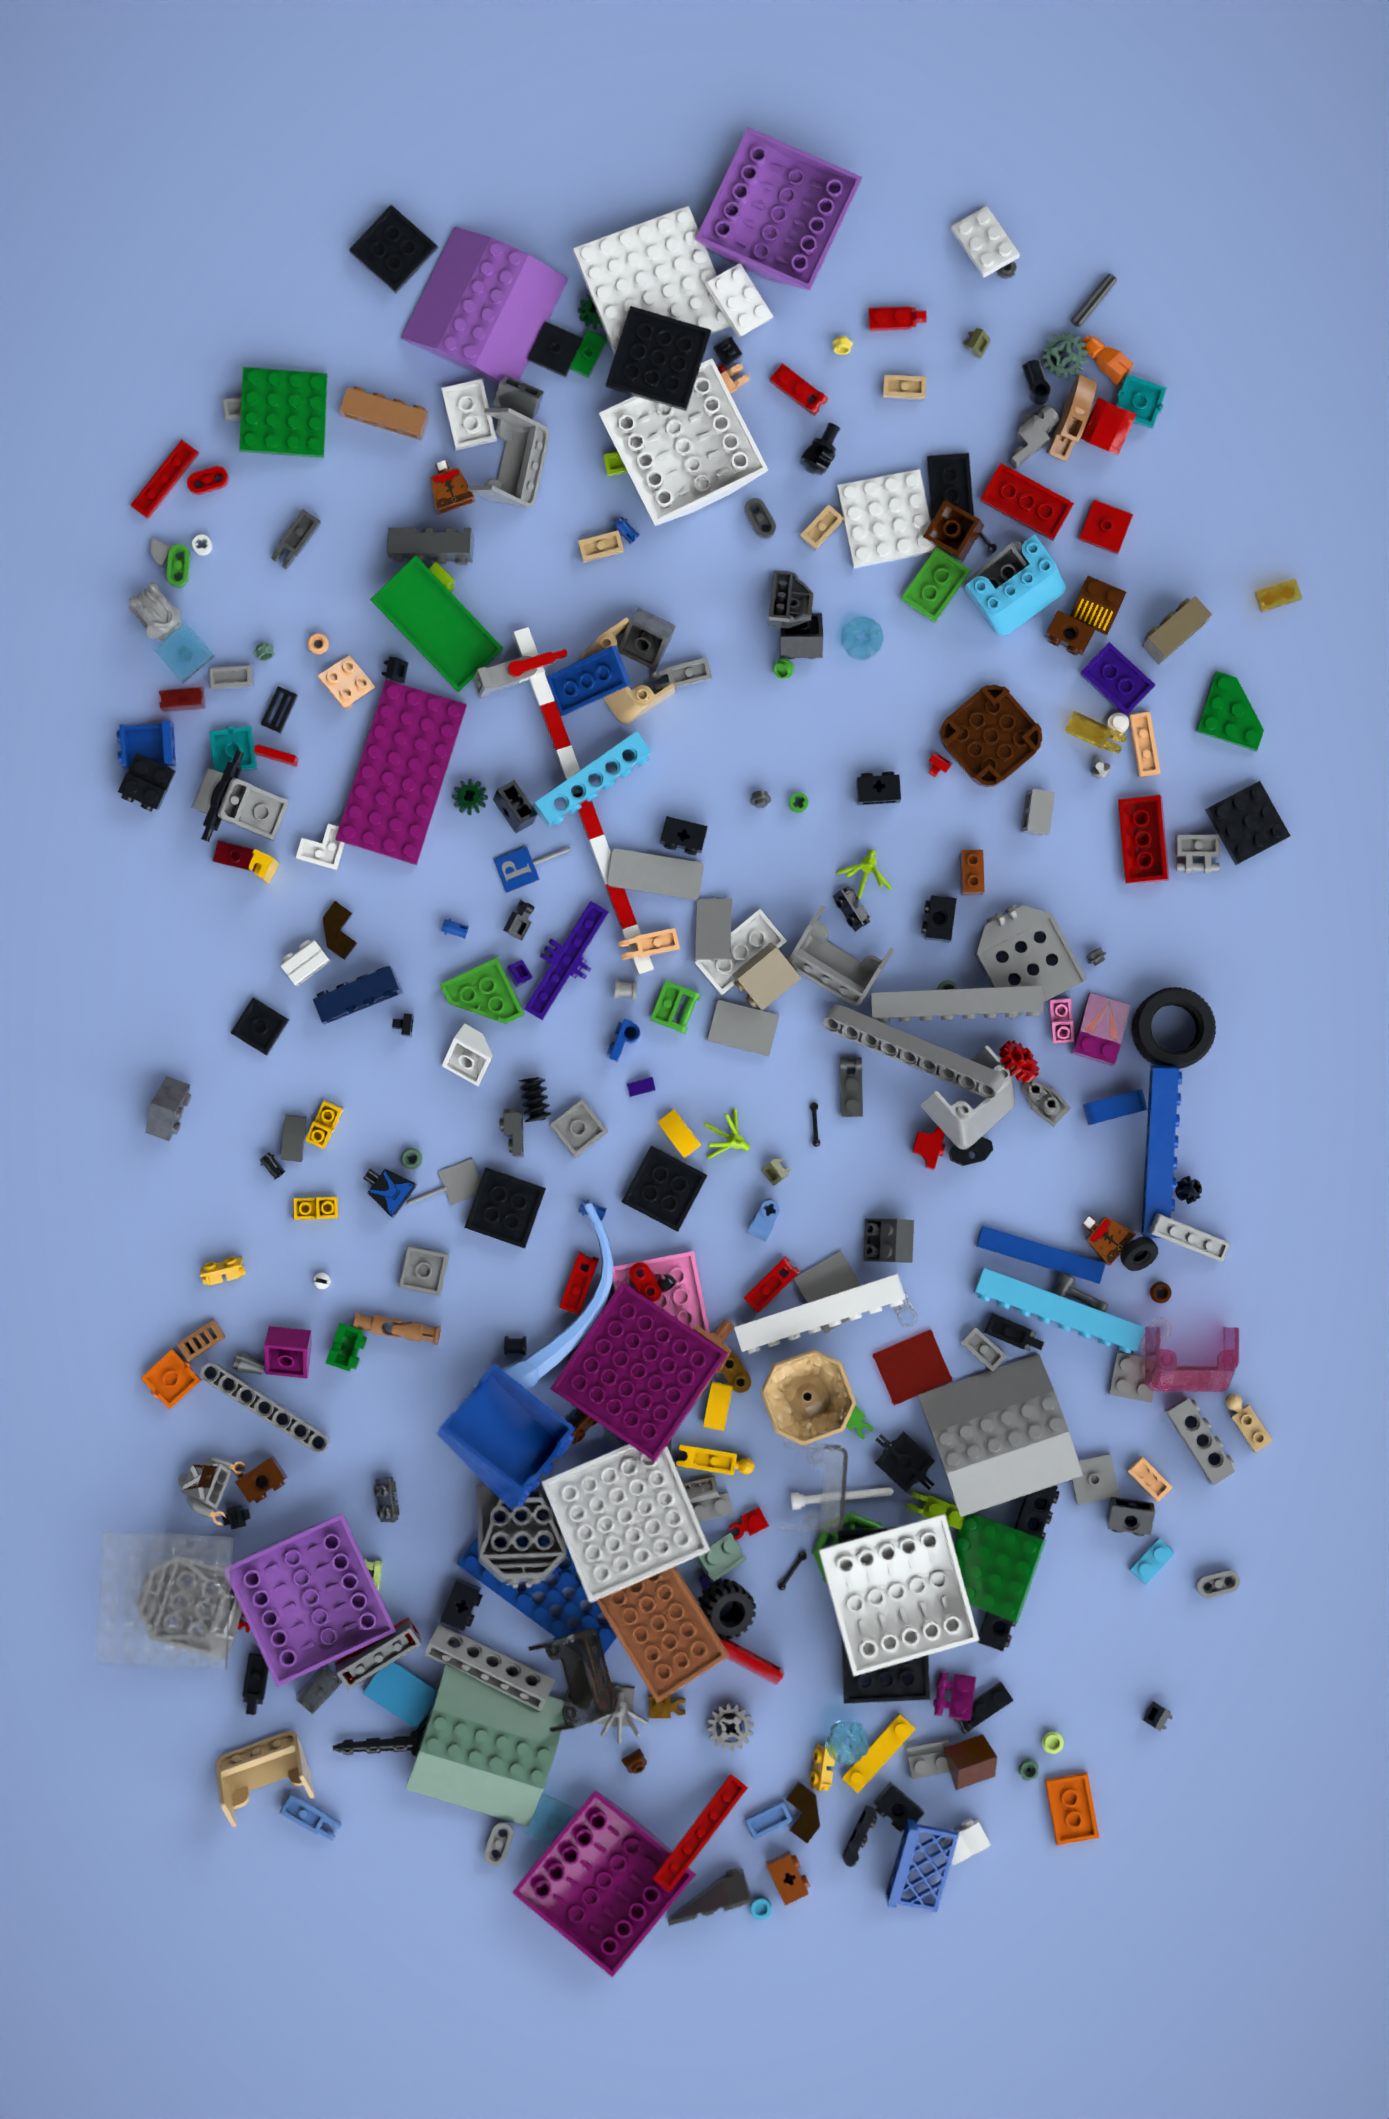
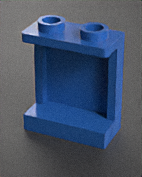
[116,721,176,769]

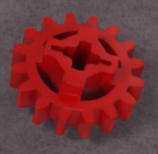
[998,1040,1040,1083]

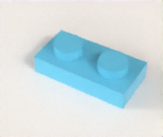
[1129,1538,1175,1585]

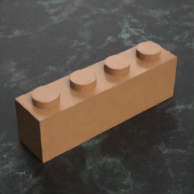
[340,387,429,441]

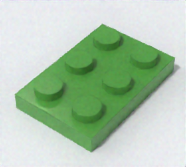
[900,547,971,623]

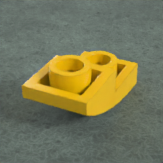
[305,1100,344,1149]
[657,1109,701,1158]
[293,1197,338,1220]
[703,1381,733,1431]

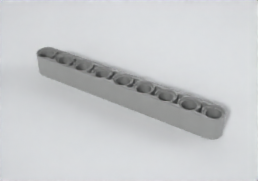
[823,1004,1004,1099]

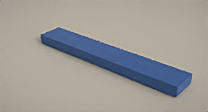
[976,1226,1106,1284]

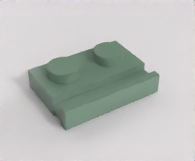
[695,1532,747,1583]

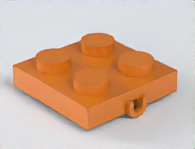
[141,1349,202,1410]

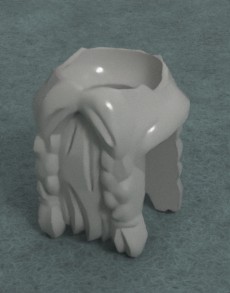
[128,582,182,641]

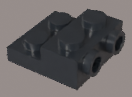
[118,753,176,812]

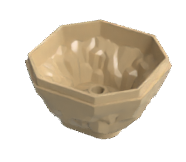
[760,1349,856,1446]

